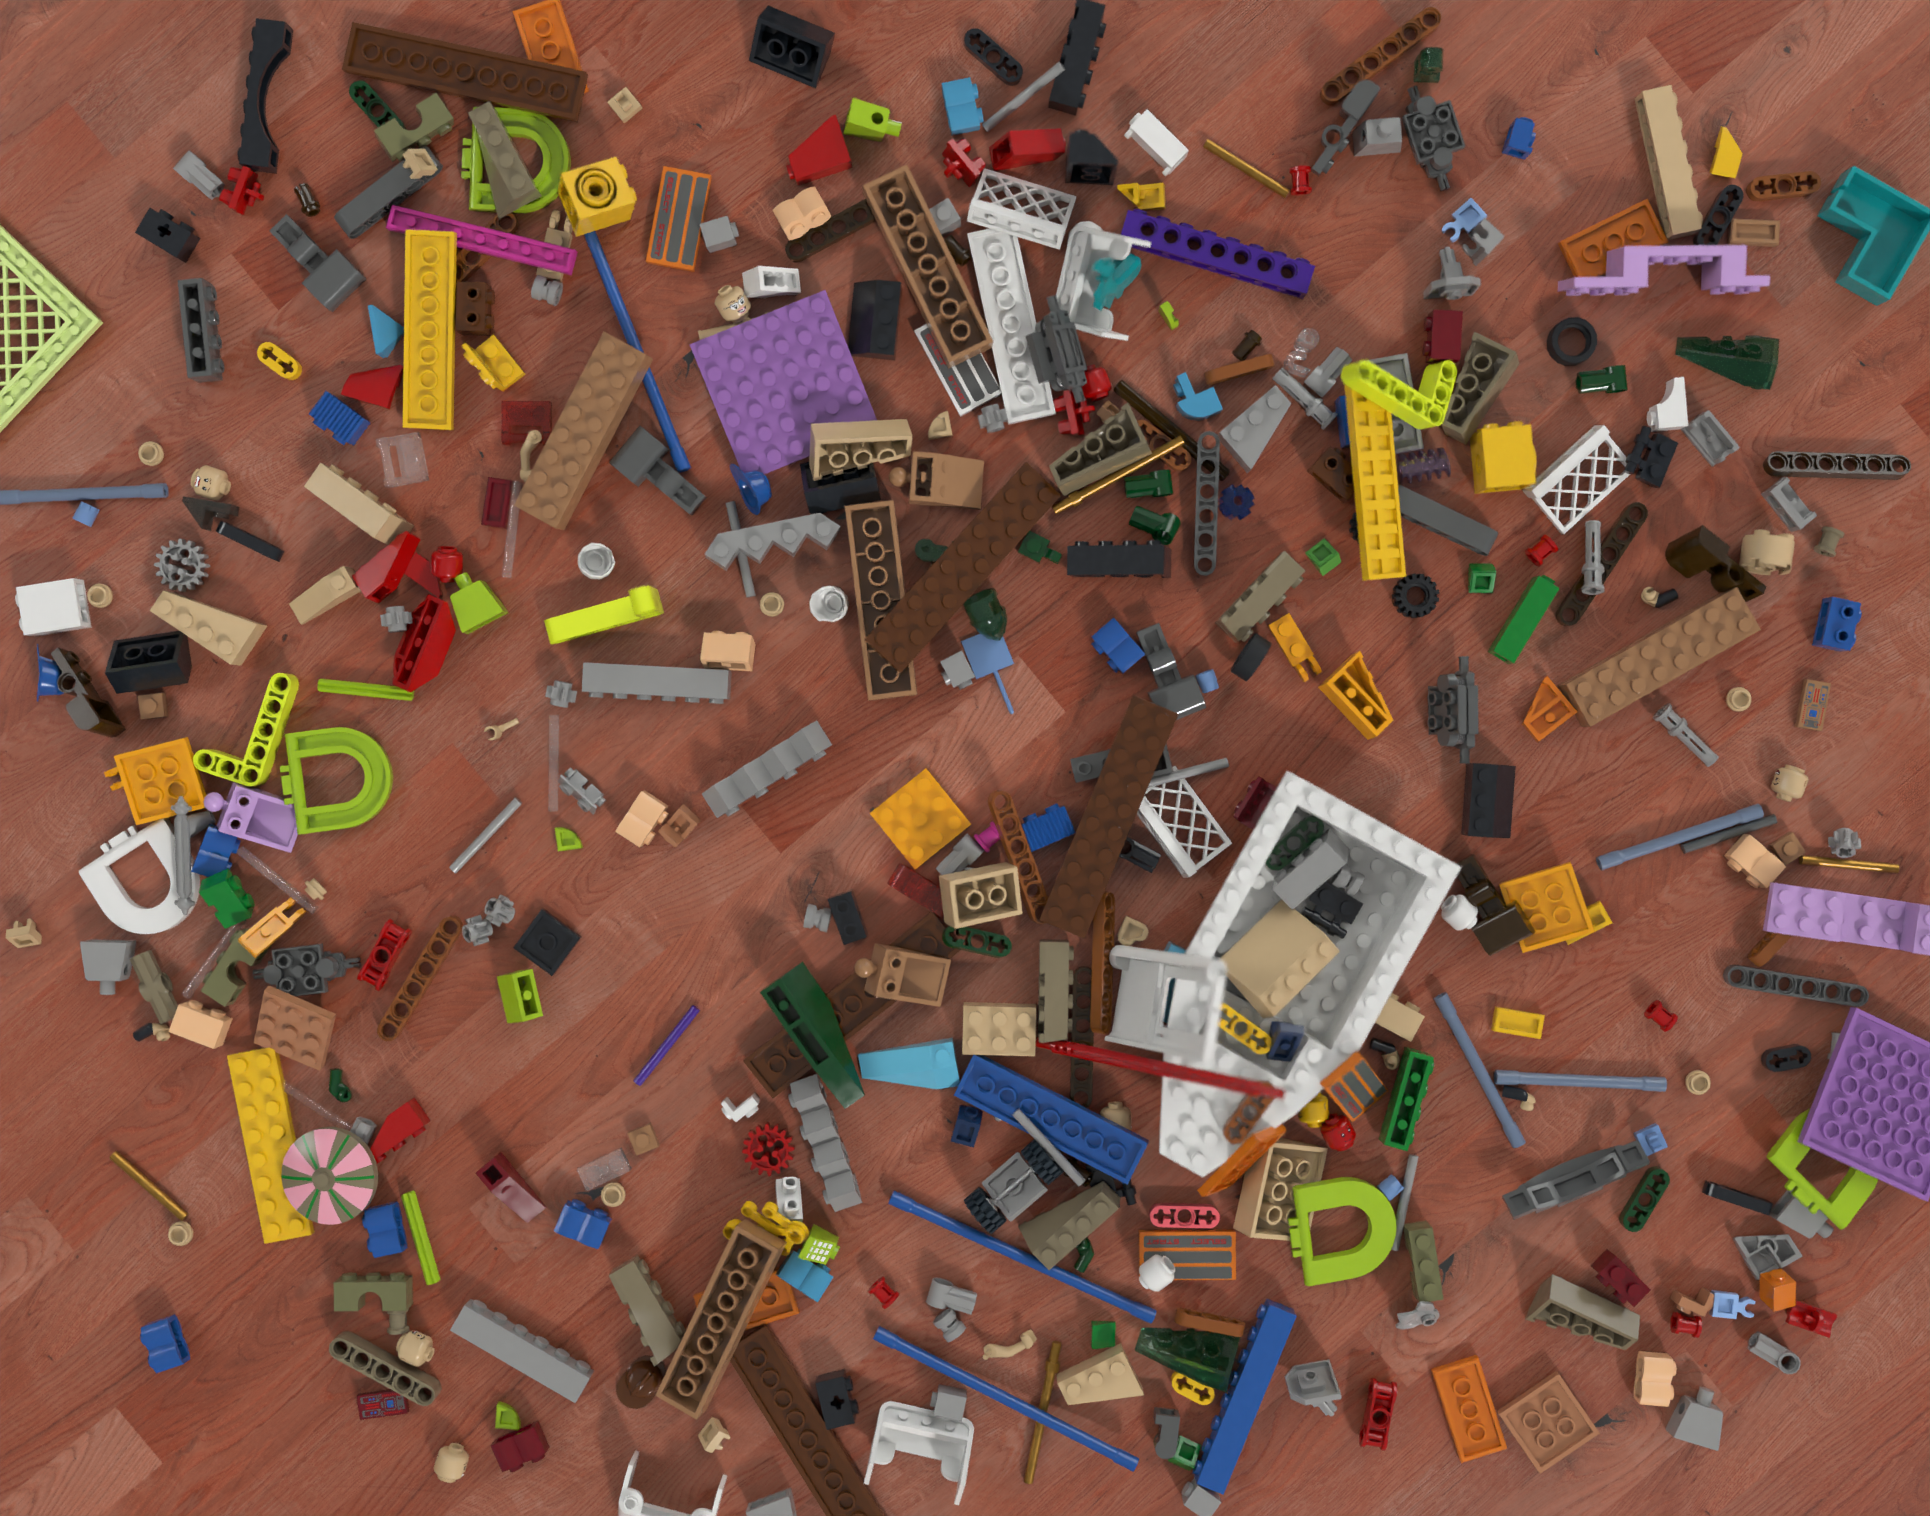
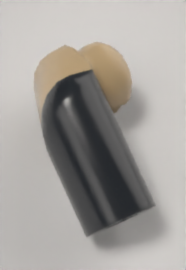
[1641,587,1678,608]
[133,1023,170,1042]
[1369,1037,1400,1070]
[1502,1085,1536,1111]

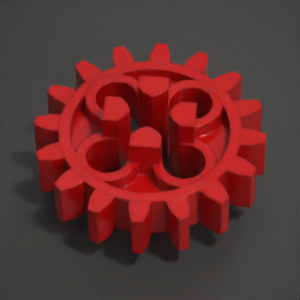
[742,1122,795,1176]

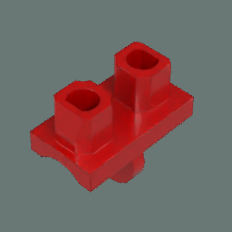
[942,138,986,187]
[219,166,265,216]
[1053,390,1095,436]
[1785,1300,1838,1338]

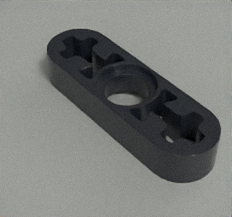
[964,28,1023,86]
[1693,185,1744,246]
[216,520,285,562]
[1701,1180,1773,1215]

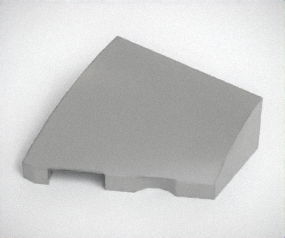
[1733,1234,1802,1280]

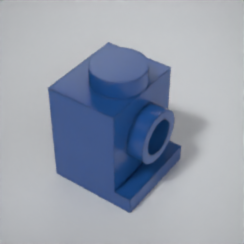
[1502,117,1536,160]

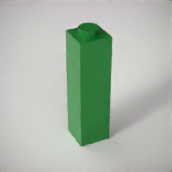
[1487,575,1560,664]

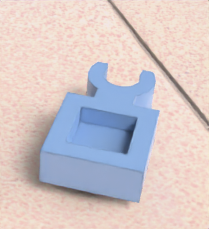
[1442,198,1487,243]
[1709,1290,1756,1319]

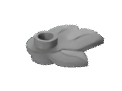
[1395,1301,1440,1329]

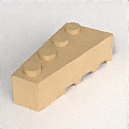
[809,419,912,481]

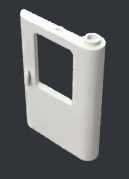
[1105,945,1227,1061]

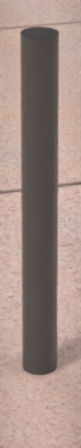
[1681,814,1777,854]

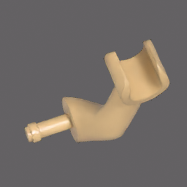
[520,430,542,483]
[983,1330,1037,1360]

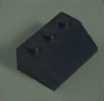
[749,5,835,88]
[1065,129,1118,185]
[848,280,902,361]
[800,462,881,515]
[105,631,192,694]
[1461,763,1516,838]

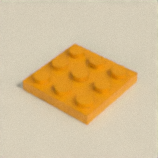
[114,737,206,825]
[870,768,971,869]
[1499,861,1595,953]

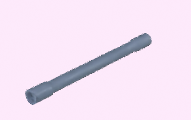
[0,483,169,505]
[1596,804,1764,871]
[1434,992,1526,1148]
[1494,1070,1667,1092]

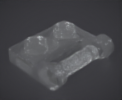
[376,432,429,488]

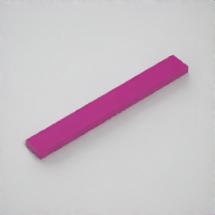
[386,205,578,275]

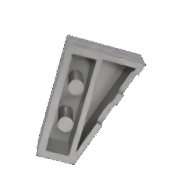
[1218,385,1291,473]
[1272,828,1350,910]

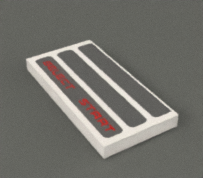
[914,324,1002,417]

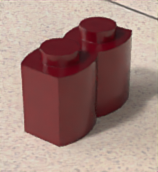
[490,1421,549,1472]

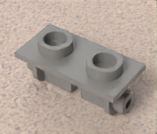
[558,767,606,815]

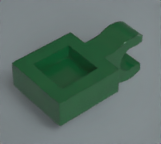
[1018,531,1062,564]

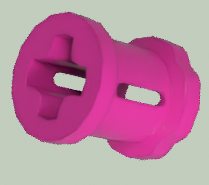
[974,821,1000,853]

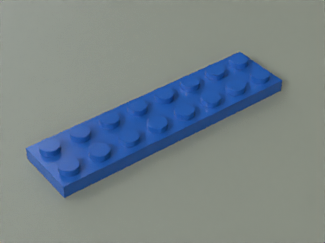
[954,1055,1149,1185]

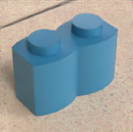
[941,77,984,136]
[775,1249,833,1302]

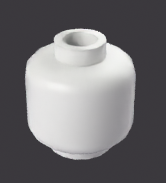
[1441,895,1478,930]
[1139,1255,1175,1292]

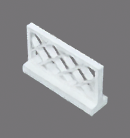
[967,168,1077,250]
[1523,425,1636,534]
[1137,766,1232,878]

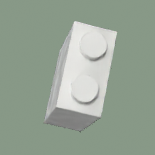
[15,578,91,636]

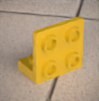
[461,334,525,392]

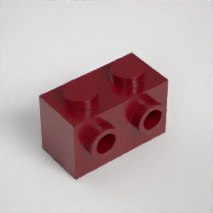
[1422,309,1463,364]
[1591,1249,1651,1307]

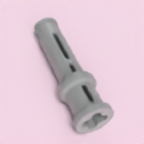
[1272,367,1338,430]
[1582,520,1605,595]
[1653,703,1719,767]

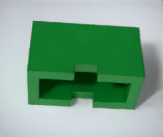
[199,868,255,929]

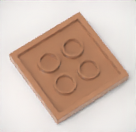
[254,986,336,1071]
[1497,1371,1600,1474]

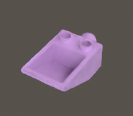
[204,782,308,853]

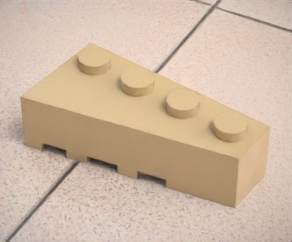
[304,463,414,545]
[150,591,267,666]

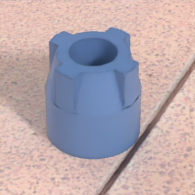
[72,501,100,527]
[1195,669,1219,693]
[1377,1174,1404,1201]

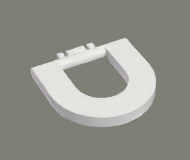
[79,818,200,934]

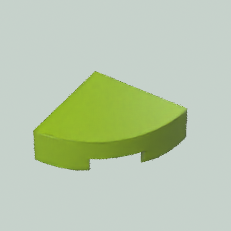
[1158,301,1179,331]
[555,827,583,851]
[495,1402,521,1430]

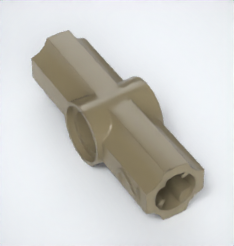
[129,950,178,1024]

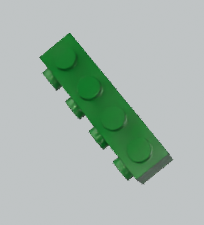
[1378,1047,1434,1151]

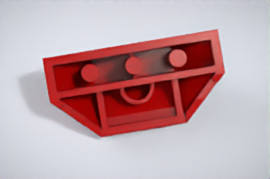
[392,594,456,692]

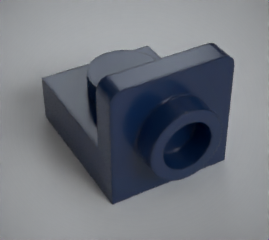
[951,1105,983,1148]

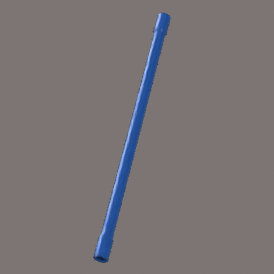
[584,231,691,473]
[888,1191,1157,1324]
[873,1326,1139,1472]

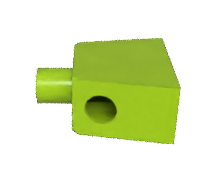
[843,98,902,142]
[450,572,508,634]

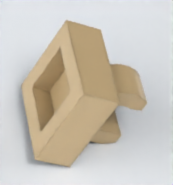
[607,87,643,123]
[403,149,438,179]
[6,918,42,948]
[698,1417,731,1453]

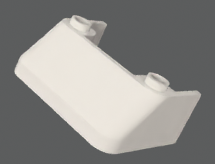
[1056,226,1151,341]
[864,1401,974,1505]
[618,1451,727,1516]

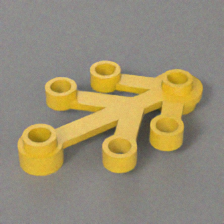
[723,1201,809,1256]

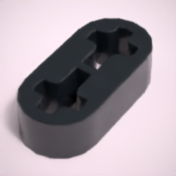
[1761,1044,1811,1072]

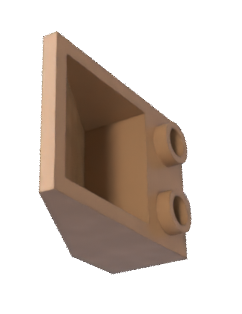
[889,451,984,509]
[854,943,951,1007]

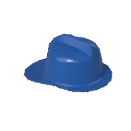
[730,463,772,515]
[37,644,64,702]

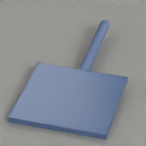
[961,626,1014,714]

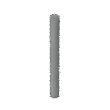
[982,62,1065,132]
[726,501,756,598]
[1148,758,1229,788]
[449,797,522,873]
[1012,1108,1085,1186]
[1391,1154,1419,1251]

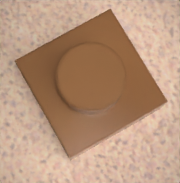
[1096,400,1121,423]
[138,693,168,720]
[1769,832,1806,866]
[627,1123,660,1156]

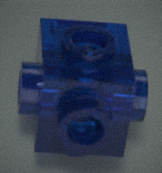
[1218,484,1255,521]

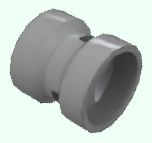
[531,275,563,306]
[1331,865,1365,896]
[803,904,832,932]
[933,1308,966,1342]

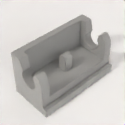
[1462,218,1505,266]
[1681,410,1740,467]
[1761,477,1817,532]

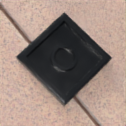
[513,908,582,976]

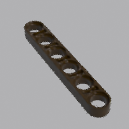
[785,199,876,262]
[1763,451,1911,480]
[1556,502,1648,626]
[1070,966,1094,1108]

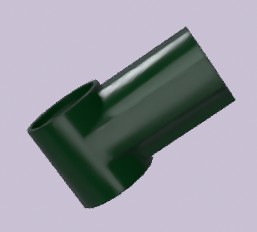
[1576,365,1628,394]
[1124,470,1173,499]
[1129,506,1181,545]

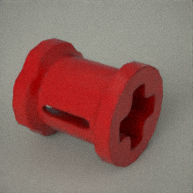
[1289,166,1312,195]
[1525,535,1558,567]
[1644,1000,1678,1032]
[867,1276,900,1309]
[1670,1312,1702,1338]

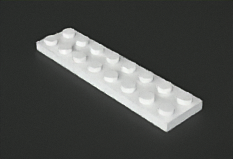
[967,228,1056,425]

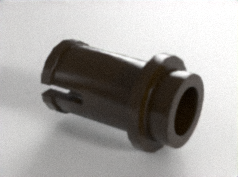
[294,183,321,217]
[944,235,971,267]
[1232,330,1262,361]
[1062,1158,1093,1187]

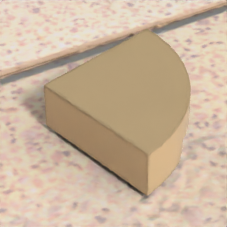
[928,411,953,440]

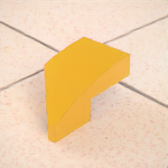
[1709,126,1743,179]
[1117,183,1166,211]

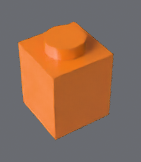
[1759,1268,1796,1312]

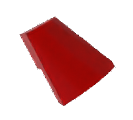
[341,365,404,409]

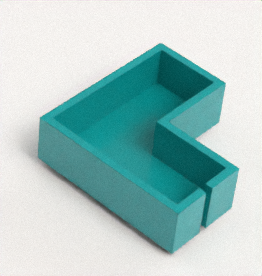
[1817,166,1930,306]

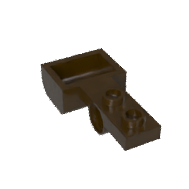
[1665,525,1767,602]
[50,648,126,738]
[1455,854,1535,956]

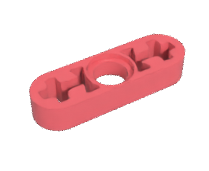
[1149,1203,1220,1228]

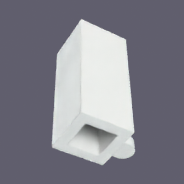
[1124,110,1189,177]

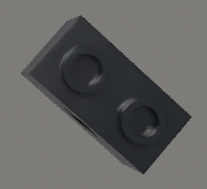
[135,208,201,263]
[828,889,868,945]
[815,1369,859,1430]

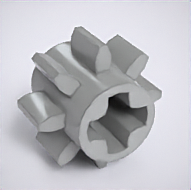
[978,404,1008,433]
[380,606,413,632]
[545,680,577,708]
[1828,828,1861,858]
[484,894,515,927]
[462,915,493,946]

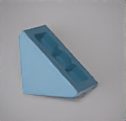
[368,305,404,358]

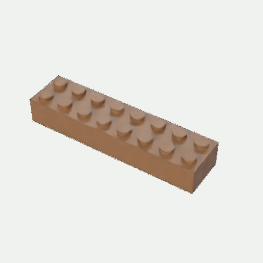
[863,165,993,369]
[514,332,653,530]
[845,500,918,701]
[1558,587,1761,727]
[655,1219,787,1420]

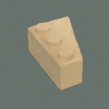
[1056,1343,1144,1405]

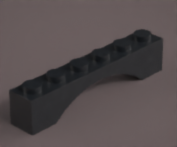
[237,18,293,174]

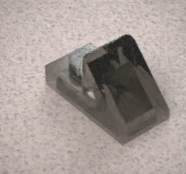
[182,496,240,531]

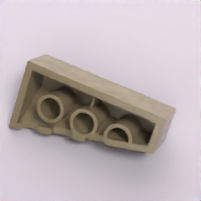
[468,101,542,219]
[1441,332,1519,445]
[1049,403,1152,496]
[1215,551,1305,643]
[1038,939,1074,1043]
[1018,1181,1121,1270]
[609,1255,686,1366]
[1525,1274,1640,1350]

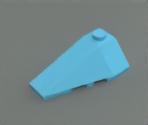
[858,1037,960,1089]

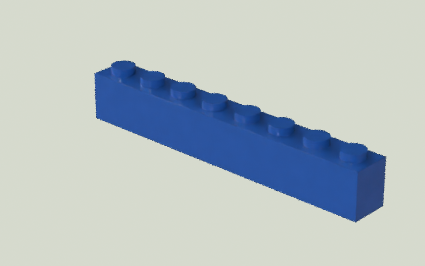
[1192,1298,1297,1495]

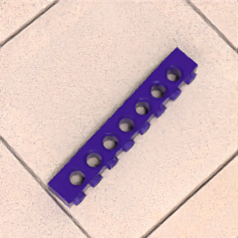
[1121,209,1315,299]

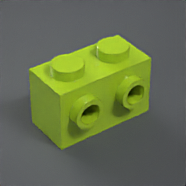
[497,969,543,1024]

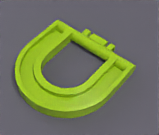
[461,107,571,213]
[280,727,393,835]
[1766,1109,1878,1230]
[1288,1177,1396,1286]

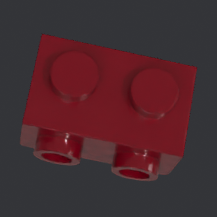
[1233,776,1277,830]

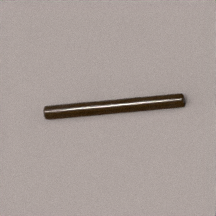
[1114,380,1230,481]

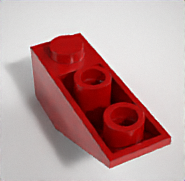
[352,531,420,604]
[370,1097,431,1164]

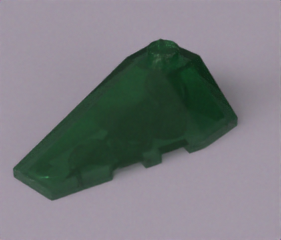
[1675,335,1779,390]
[1135,1328,1241,1392]

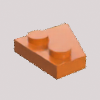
[1522,676,1577,743]

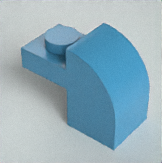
[1173,372,1223,421]

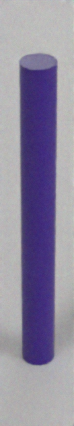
[633,1005,700,1086]

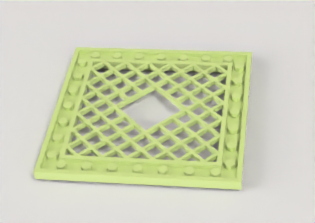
[0,225,103,432]

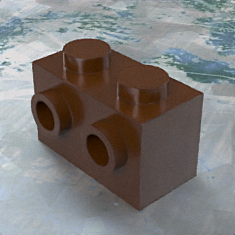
[456,282,495,336]
[1307,446,1354,503]

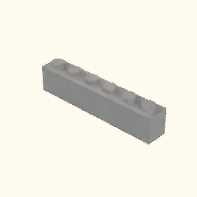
[582,662,732,704]
[450,1299,594,1403]

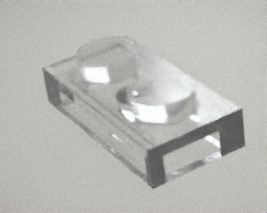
[576,1147,632,1191]

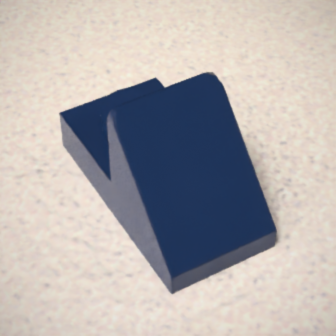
[1266,1021,1305,1062]

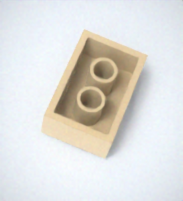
[939,862,1023,929]
[962,1002,1036,1056]

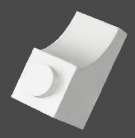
[742,266,801,298]
[1647,377,1688,432]

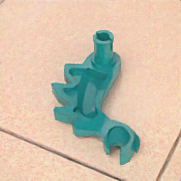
[1092,254,1142,311]

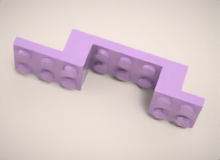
[1558,245,1770,296]
[1763,882,1930,955]

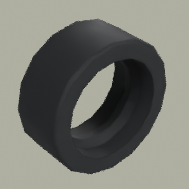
[1547,317,1597,366]
[1231,633,1271,681]

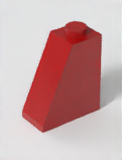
[786,115,853,186]
[989,128,1066,171]

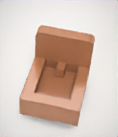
[658,804,701,847]
[1670,1287,1714,1317]

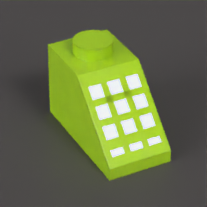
[798,1224,840,1265]

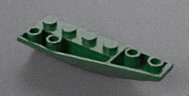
[760,961,865,1109]

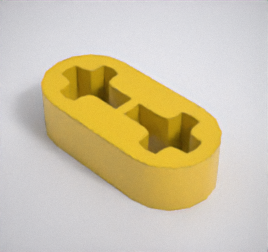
[257,342,302,380]
[1171,1369,1215,1405]

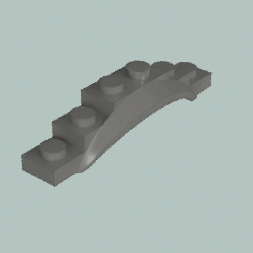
[1502,1140,1650,1220]

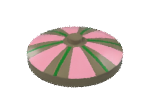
[281,1127,378,1225]

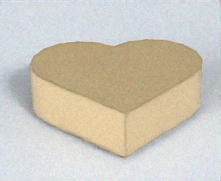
[1117,915,1149,946]

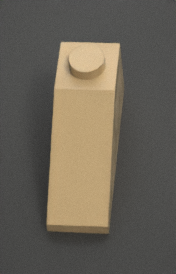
[289,566,361,625]

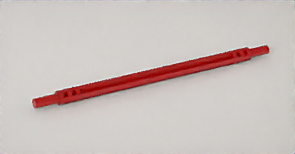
[1036,1037,1285,1099]

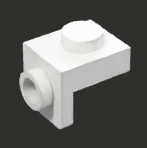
[721,1093,761,1122]

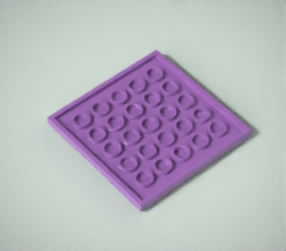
[690,290,877,474]
[1797,1007,1930,1202]

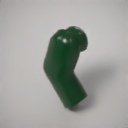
[329,1068,352,1102]
[1074,1237,1094,1273]

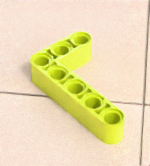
[1341,360,1457,430]
[544,586,664,644]
[193,673,299,787]

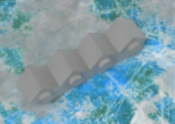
[705,513,840,571]
[702,720,832,818]
[788,1074,862,1212]

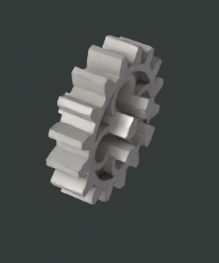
[154,539,210,592]

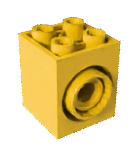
[557,157,637,237]
[1470,421,1537,494]

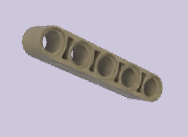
[329,1331,441,1406]

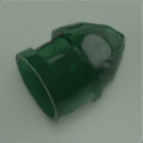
[963,588,1007,641]

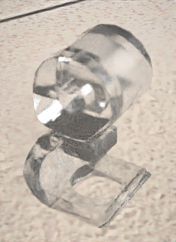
[1284,328,1320,377]

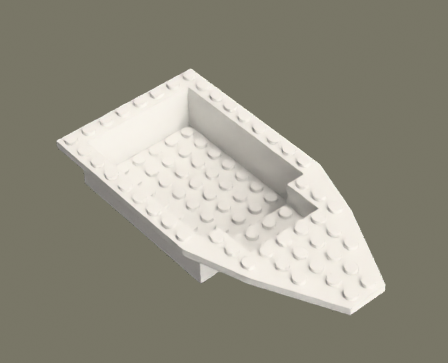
[1159,771,1461,1177]

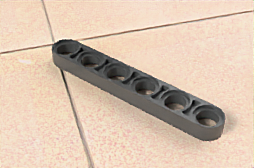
[1194,431,1220,576]
[1723,965,1869,1007]

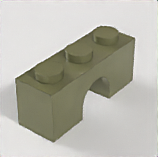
[374,93,454,162]
[201,928,271,1007]
[1403,1221,1444,1302]
[333,1272,413,1311]

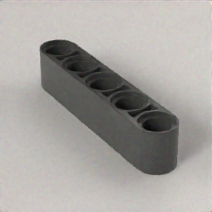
[334,146,443,239]
[1398,484,1499,556]

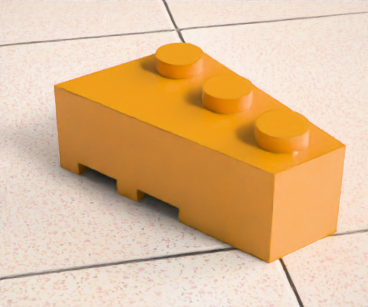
[1318,651,1393,740]

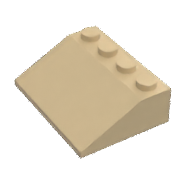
[1220,899,1340,1018]
[1233,1138,1328,1241]

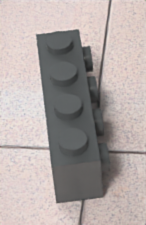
[177,278,225,383]

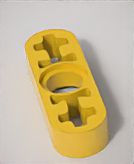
[1218,1002,1272,1054]

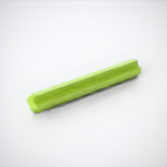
[317,679,414,701]
[401,1191,440,1285]

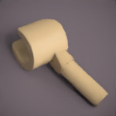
[484,718,519,740]

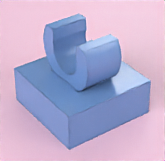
[1633,1123,1668,1156]

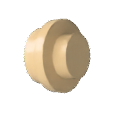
[138,441,164,466]
[87,584,113,608]
[760,592,784,617]
[1726,687,1751,711]
[304,878,327,900]
[1685,1070,1711,1095]
[601,1182,626,1207]
[168,1221,193,1246]

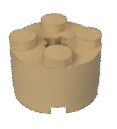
[1739,530,1795,575]

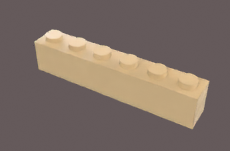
[1635,85,1703,240]

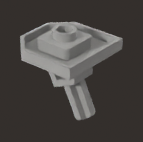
[1423,246,1481,300]
[1285,1359,1341,1416]

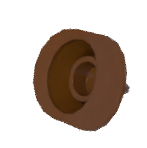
[616,1355,666,1409]

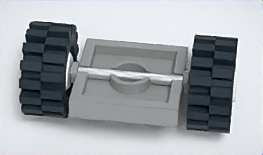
[964,1139,1064,1234]

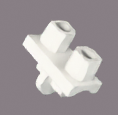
[775,1177,803,1222]

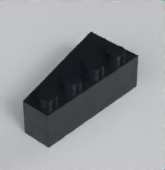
[1048,0,1107,116]
[1067,540,1171,578]

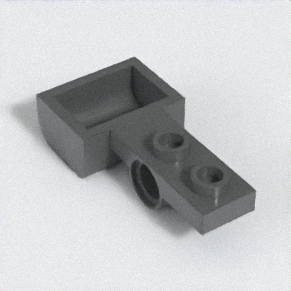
[1311,80,1381,177]
[269,214,367,312]
[609,425,707,516]
[1136,623,1206,720]
[1070,743,1174,783]

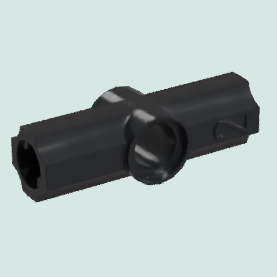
[1119,836,1161,873]

